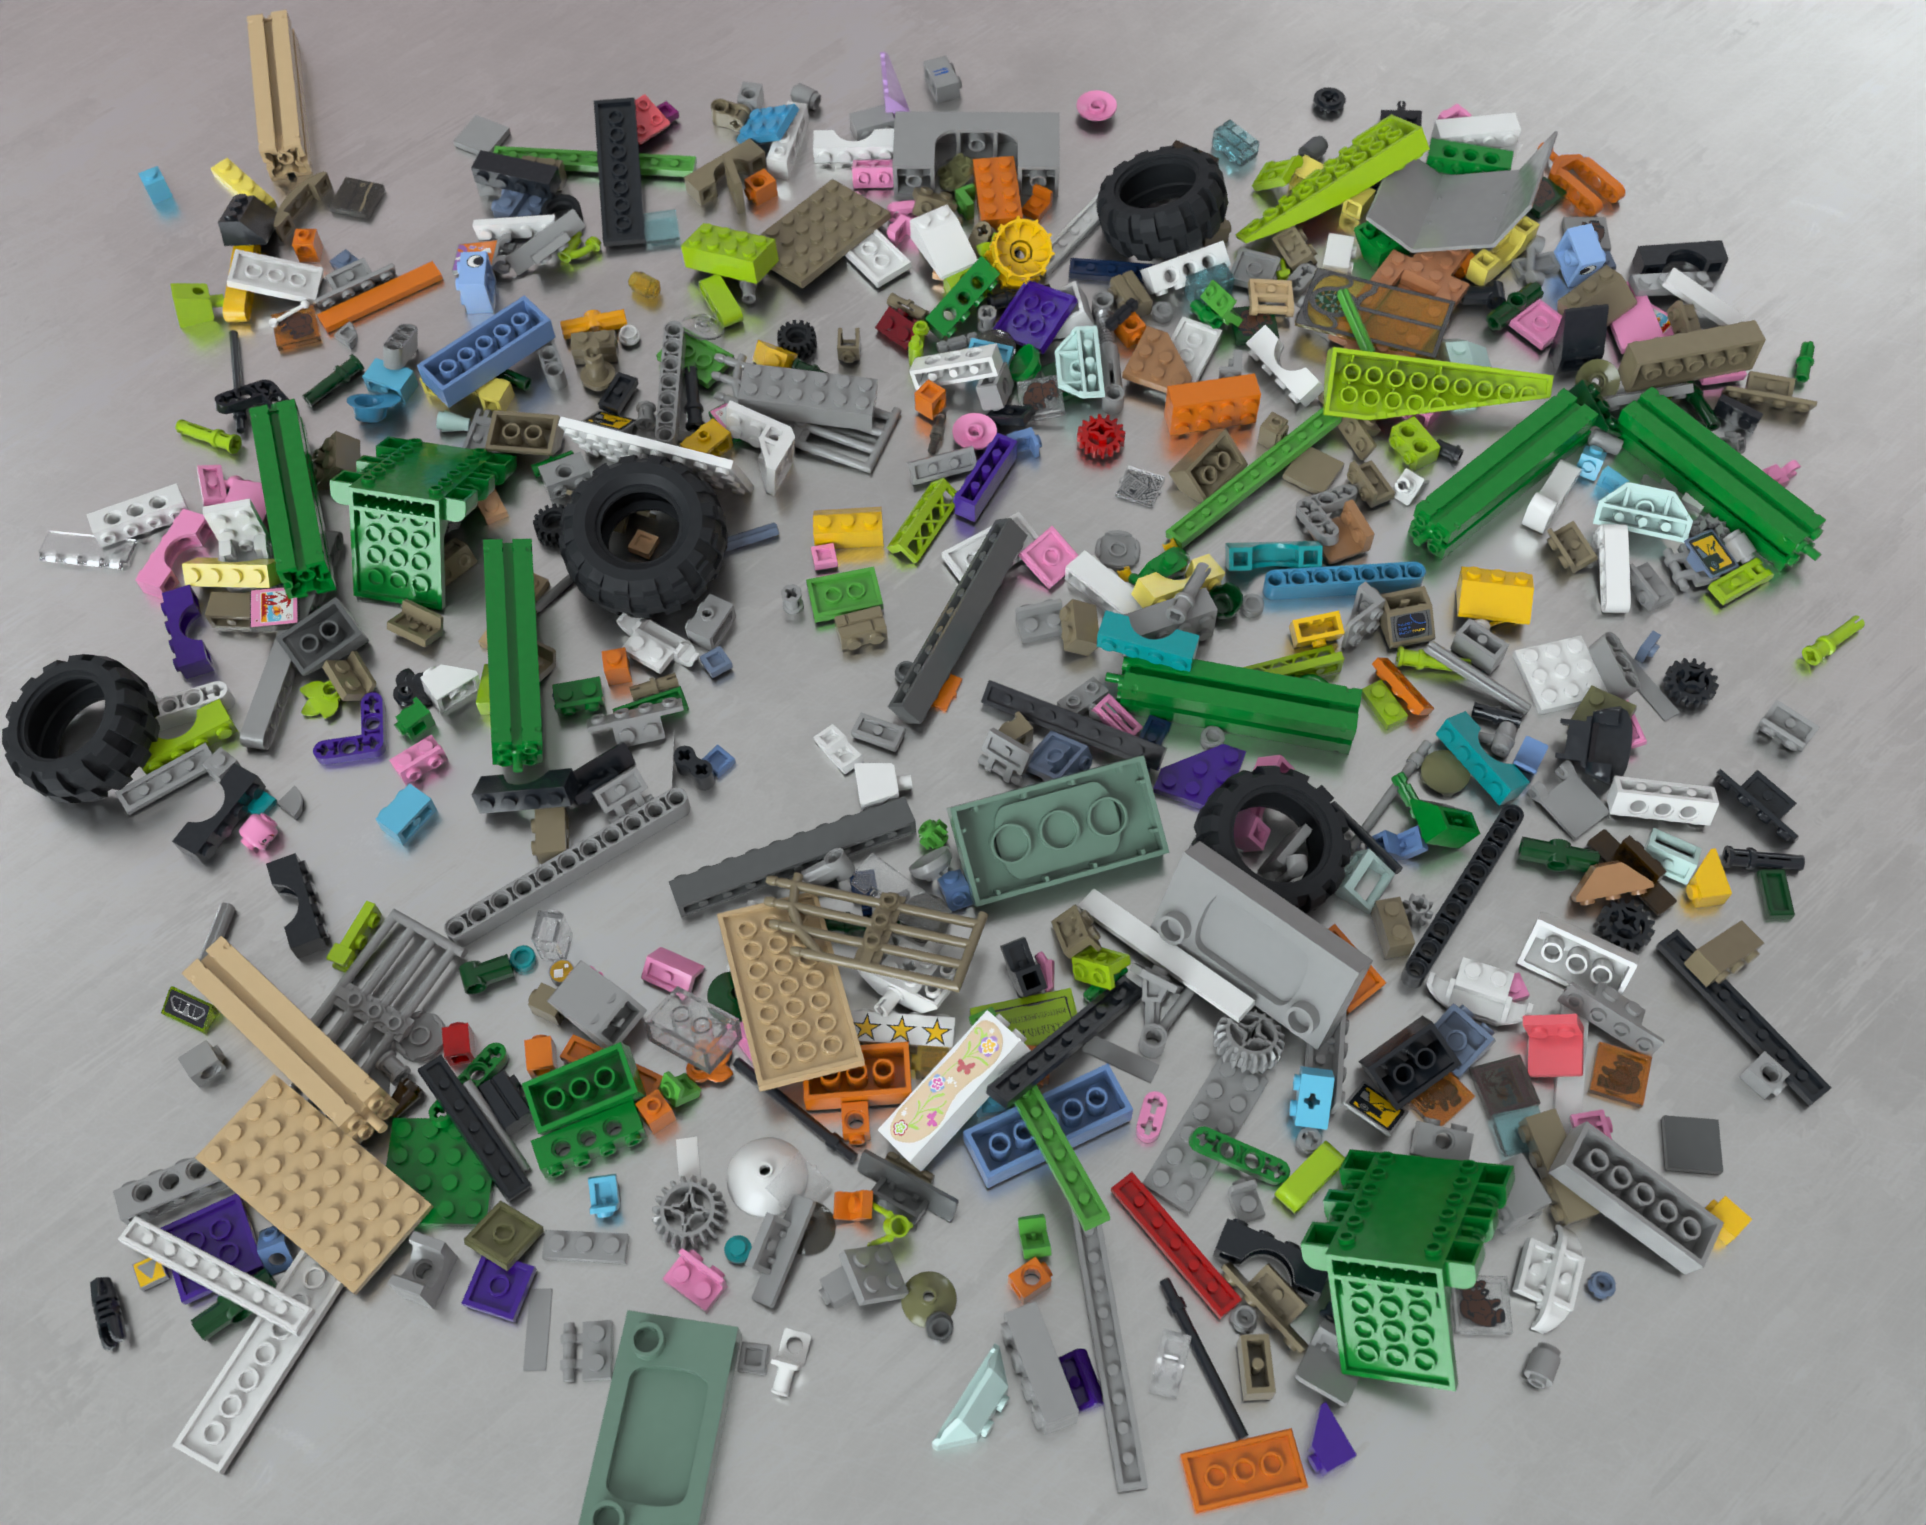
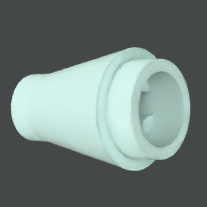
[436,410,471,432]

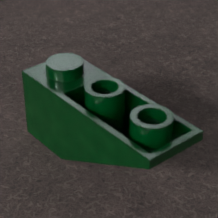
[1569,379,1622,437]

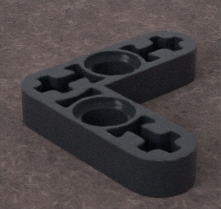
[215,379,290,414]

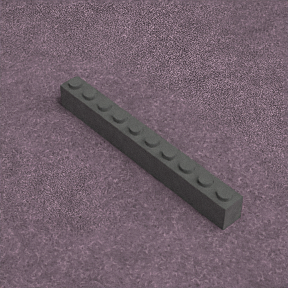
[888,518,1028,724]
[668,796,916,917]

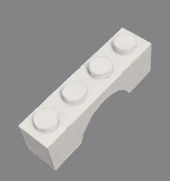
[813,129,894,163]
[1246,325,1324,408]

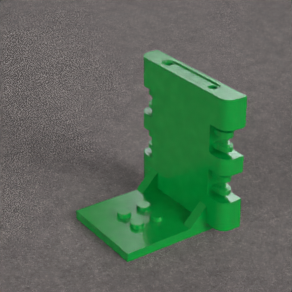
[330,437,517,610]
[1301,1149,1515,1392]

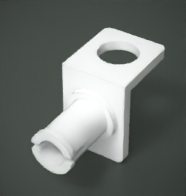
[1393,468,1430,505]
[771,1328,812,1396]

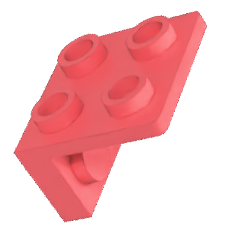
[635,94,670,145]
[1523,1014,1584,1077]

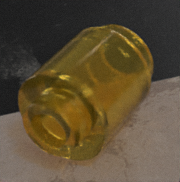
[628,271,661,300]

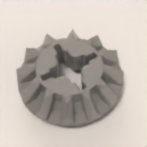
[1691,514,1729,543]

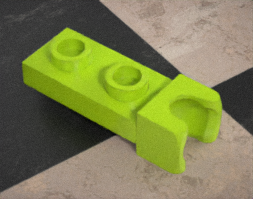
[326,900,382,973]

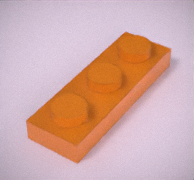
[1372,657,1434,715]

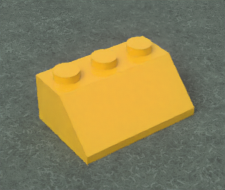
[813,506,884,549]
[1456,566,1534,625]

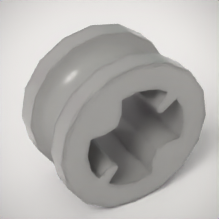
[1296,1127,1322,1155]

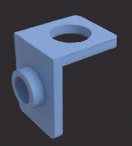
[1512,736,1548,775]
[257,1226,294,1275]

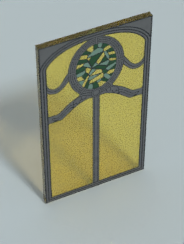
[1295,268,1456,360]

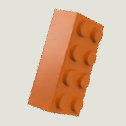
[973,156,1023,234]
[1164,373,1261,435]
[803,1042,912,1111]

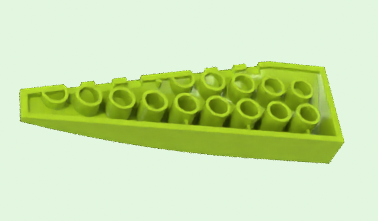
[1235,114,1430,243]
[1323,347,1554,421]

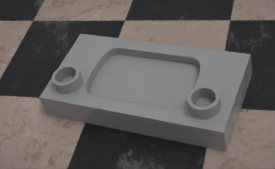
[1150,841,1373,1050]

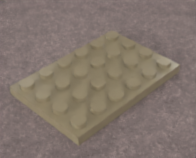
[760,179,891,289]

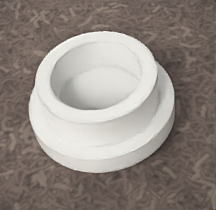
[618,325,640,346]

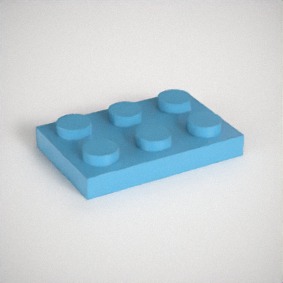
[736,104,799,144]

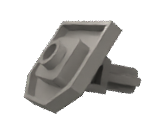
[1130,963,1184,1026]

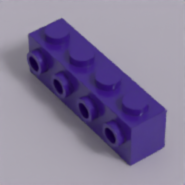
[953,433,1017,522]

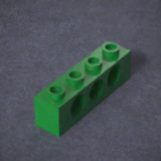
[1426,138,1514,175]
[924,256,1000,340]
[531,1100,647,1178]

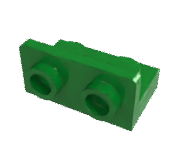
[552,676,605,716]

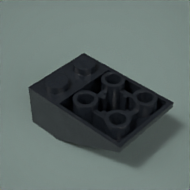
[1549,304,1609,373]

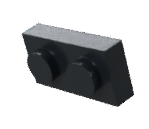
[598,372,639,416]
[1713,394,1764,434]
[986,404,1035,427]

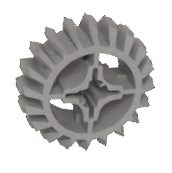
[1213,1008,1285,1075]
[652,1175,726,1250]

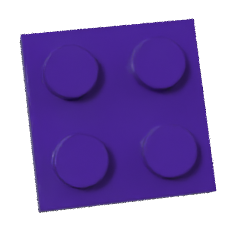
[461,1256,537,1323]

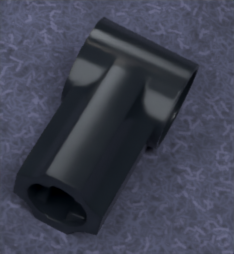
[1461,280,1506,310]

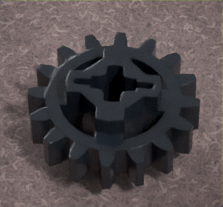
[1663,658,1719,708]
[1596,898,1655,952]

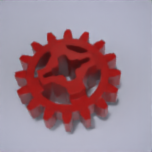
[1077,414,1126,459]

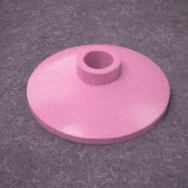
[1077,90,1117,121]
[952,413,997,450]

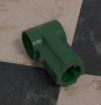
[459,954,514,995]

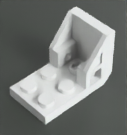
[726,400,795,496]
[202,499,278,593]

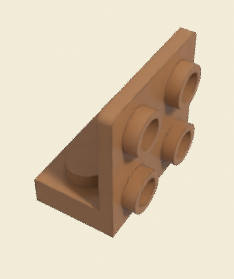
[1309,499,1375,564]

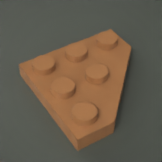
[1122,326,1192,393]

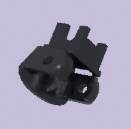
[1555,706,1633,785]

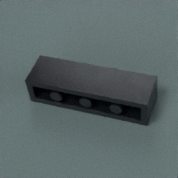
[471,150,562,200]

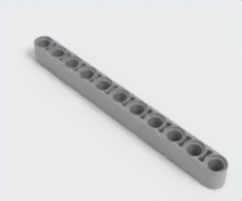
[240,530,344,750]
[444,787,690,947]

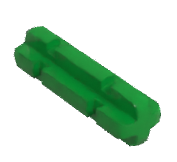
[1391,772,1419,819]

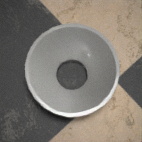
[909,846,952,882]

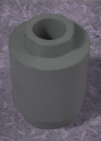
[1298,136,1328,160]

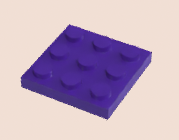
[992,280,1078,354]
[160,1193,265,1305]

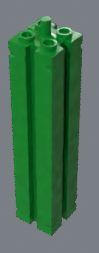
[1615,386,1826,572]
[1408,388,1599,560]
[249,399,337,599]
[483,539,543,773]
[1105,656,1362,755]

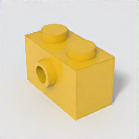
[680,418,733,457]
[1289,611,1345,648]

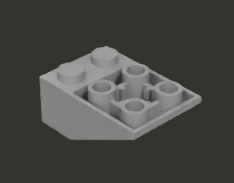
[547,960,647,1049]

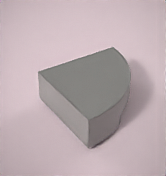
[334,321,357,349]
[277,785,303,820]

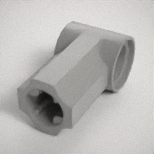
[801,848,855,886]

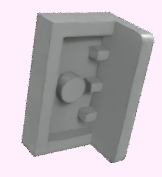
[1758,700,1820,752]

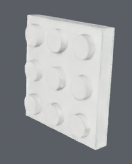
[1512,636,1608,715]

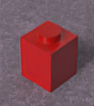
[442,1022,476,1066]

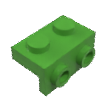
[1200,280,1243,327]

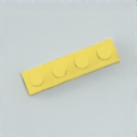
[211,158,277,209]

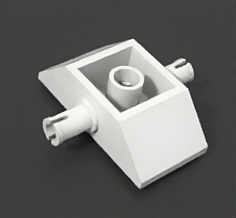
[856,933,957,1017]

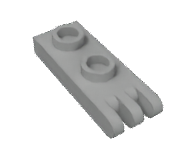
[462,408,492,449]

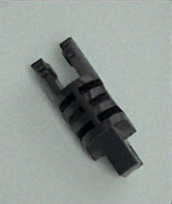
[90,1277,127,1351]

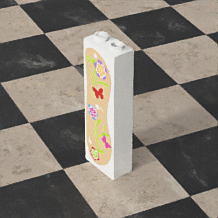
[878,1010,1031,1171]

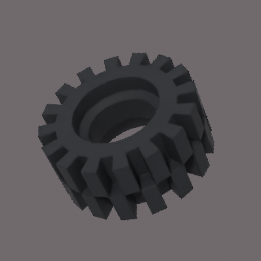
[777,320,817,361]
[533,503,564,548]

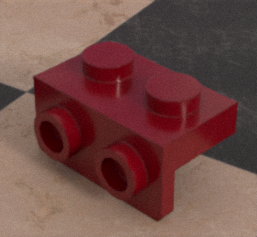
[875,306,928,351]

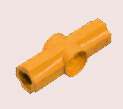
[560,309,628,340]

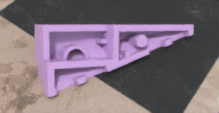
[880,52,910,119]

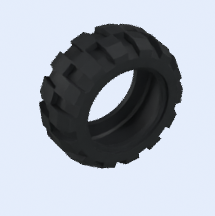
[1096,145,1229,261]
[2,654,160,803]
[1192,766,1352,914]

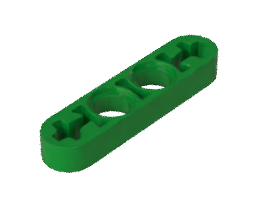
[428,1043,508,1128]
[1189,1126,1290,1185]

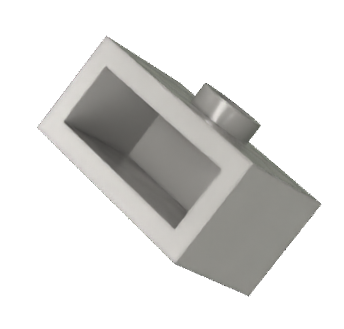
[685,594,736,651]

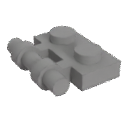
[1663,544,1720,591]
[978,727,1034,786]
[592,766,654,824]
[560,1320,613,1382]

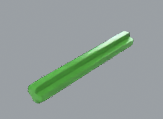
[1337,288,1375,352]

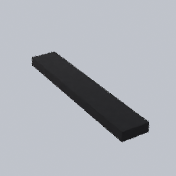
[417,1054,532,1202]

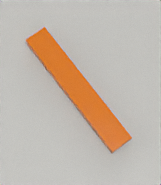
[317,261,443,333]

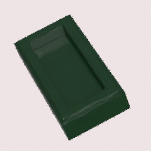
[1757,869,1795,919]

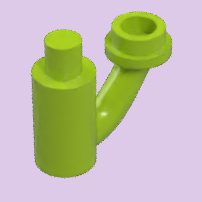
[557,231,601,262]
[908,321,929,366]

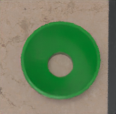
[1009,344,1041,383]

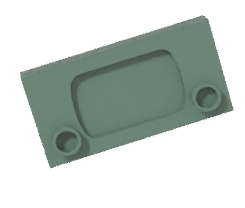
[946,755,1170,907]
[578,1310,742,1525]

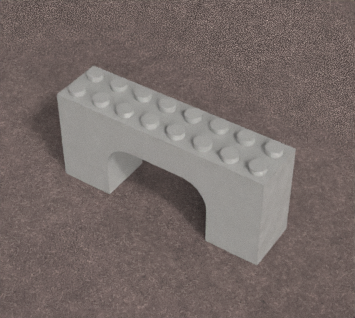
[892,111,1060,197]

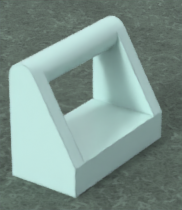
[1644,828,1702,885]
[1334,849,1395,914]

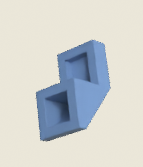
[1367,825,1428,861]

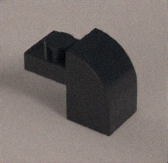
[1000,937,1048,997]

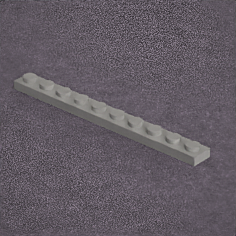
[1070,1207,1148,1492]

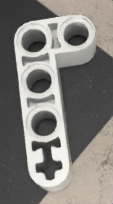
[1522,459,1582,534]
[1592,524,1631,613]
[148,681,235,731]

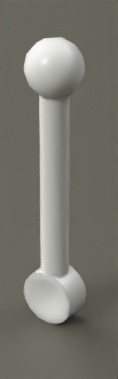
[269,300,310,327]

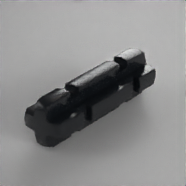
[1105,298,1139,331]

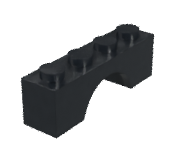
[1632,240,1729,275]
[172,764,266,865]
[471,768,580,814]
[266,853,329,959]
[1213,1218,1328,1301]

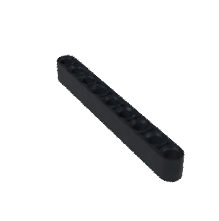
[1401,804,1524,988]

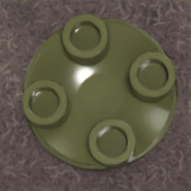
[937,153,974,191]
[1420,750,1470,797]

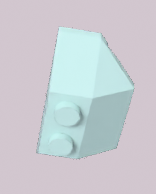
[1055,325,1105,398]
[1436,338,1491,411]
[1593,482,1693,543]
[932,1343,1010,1451]

